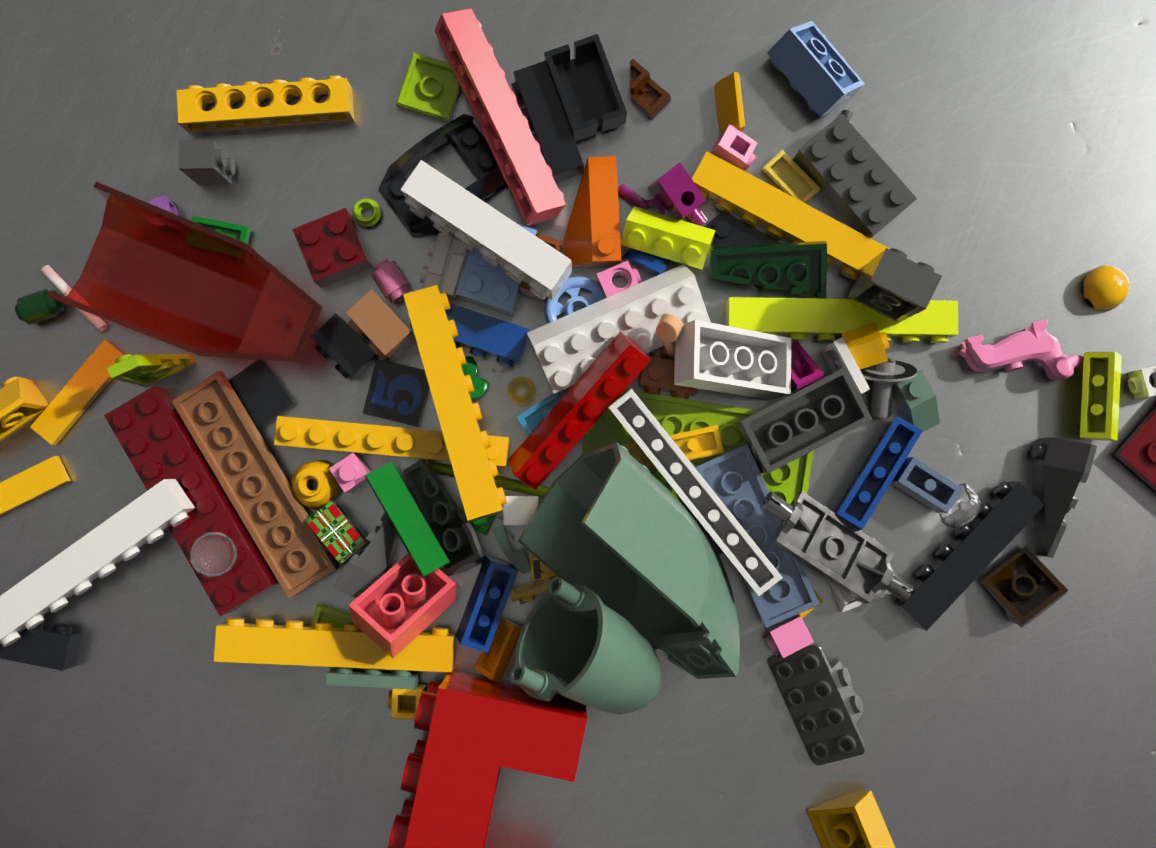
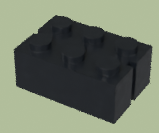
[544,34,627,142]

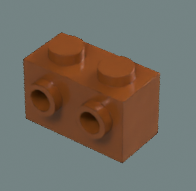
[638,352,698,400]

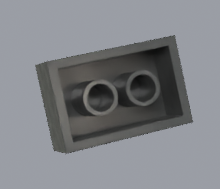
[848,248,942,323]

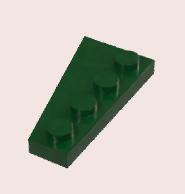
[710,241,827,299]

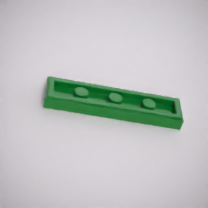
[365,461,450,578]

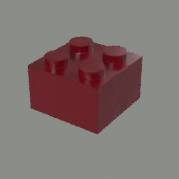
[292,208,373,288]

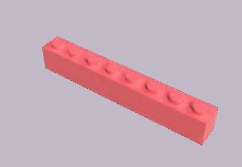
[435,8,566,226]

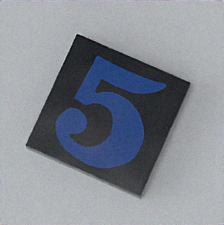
[363,358,429,427]

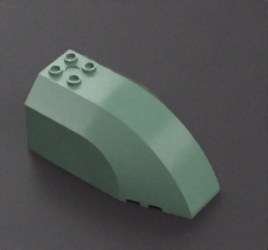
[518,442,740,679]

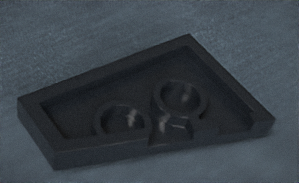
[705,211,781,293]

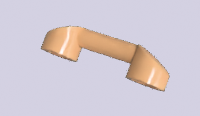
[656,314,684,358]

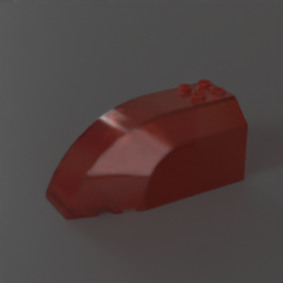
[47,182,323,362]

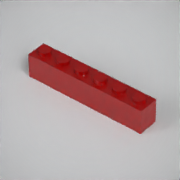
[508,331,651,490]

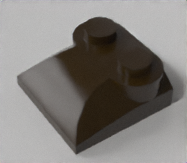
[981,546,1068,628]

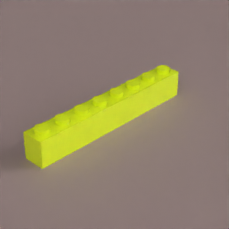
[725,297,958,343]

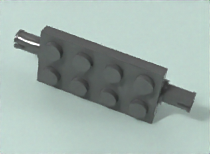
[761,491,914,604]

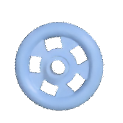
[544,276,605,324]

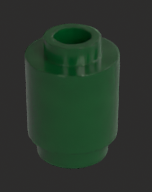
[15,289,64,325]

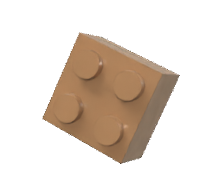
[345,289,417,362]

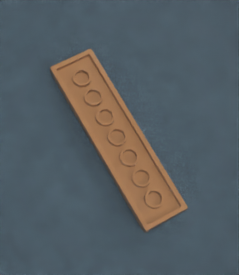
[172,371,339,599]

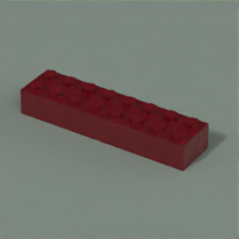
[104,386,279,616]

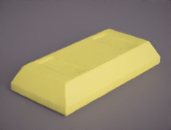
[762,150,821,204]

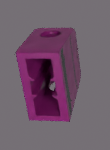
[648,162,708,226]

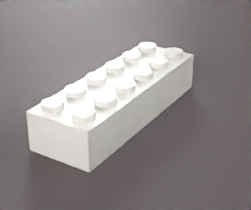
[400,160,572,300]
[527,264,711,394]

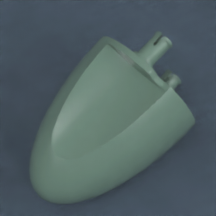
[510,577,662,715]

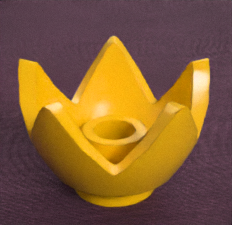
[291,460,342,510]

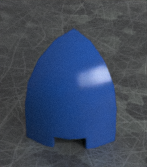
[621,248,671,277]

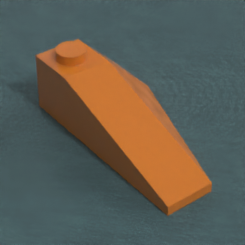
[563,156,621,269]

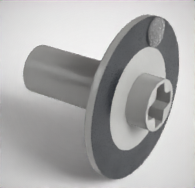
[860,358,917,418]

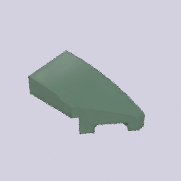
[492,525,531,574]

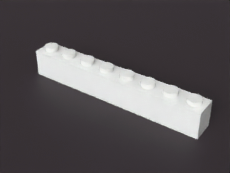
[608,389,783,596]
[0,479,195,647]

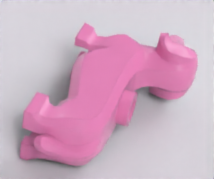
[959,319,1084,381]

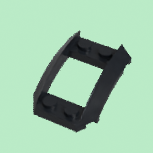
[378,114,507,235]

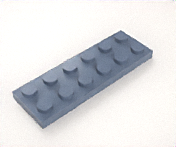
[695,444,820,628]

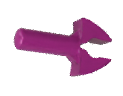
[618,184,665,215]

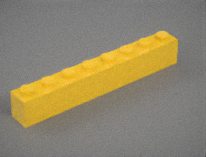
[692,151,908,280]
[403,285,507,522]
[274,416,510,467]
[214,618,456,672]

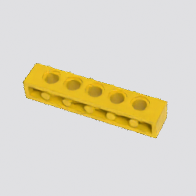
[177,76,354,132]

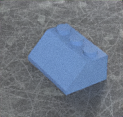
[767,21,865,117]

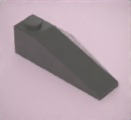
[1031,437,1097,558]
[403,459,485,576]
[332,487,411,598]

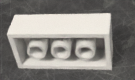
[674,320,791,400]

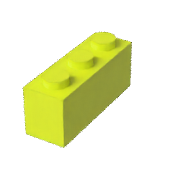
[621,206,715,270]
[1080,352,1122,441]

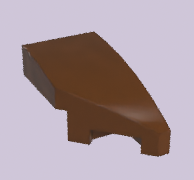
[630,59,671,119]

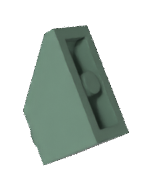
[893,370,940,432]

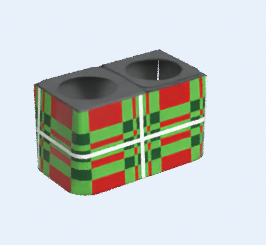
[305,500,366,566]

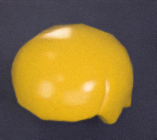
[1083,265,1130,311]

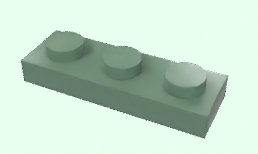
[326,667,419,690]

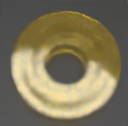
[507,376,536,405]

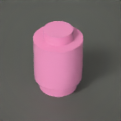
[371,259,411,303]

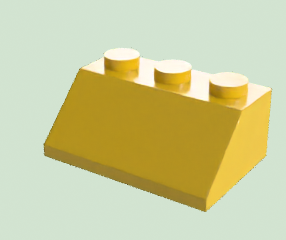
[0,377,49,442]
[807,790,895,848]

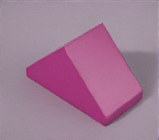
[791,341,824,392]

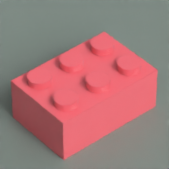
[349,553,456,659]

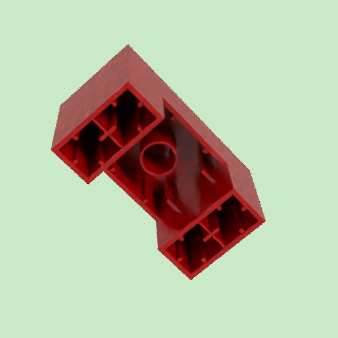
[388,669,587,848]

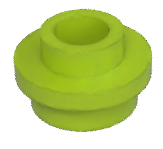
[352,198,381,227]

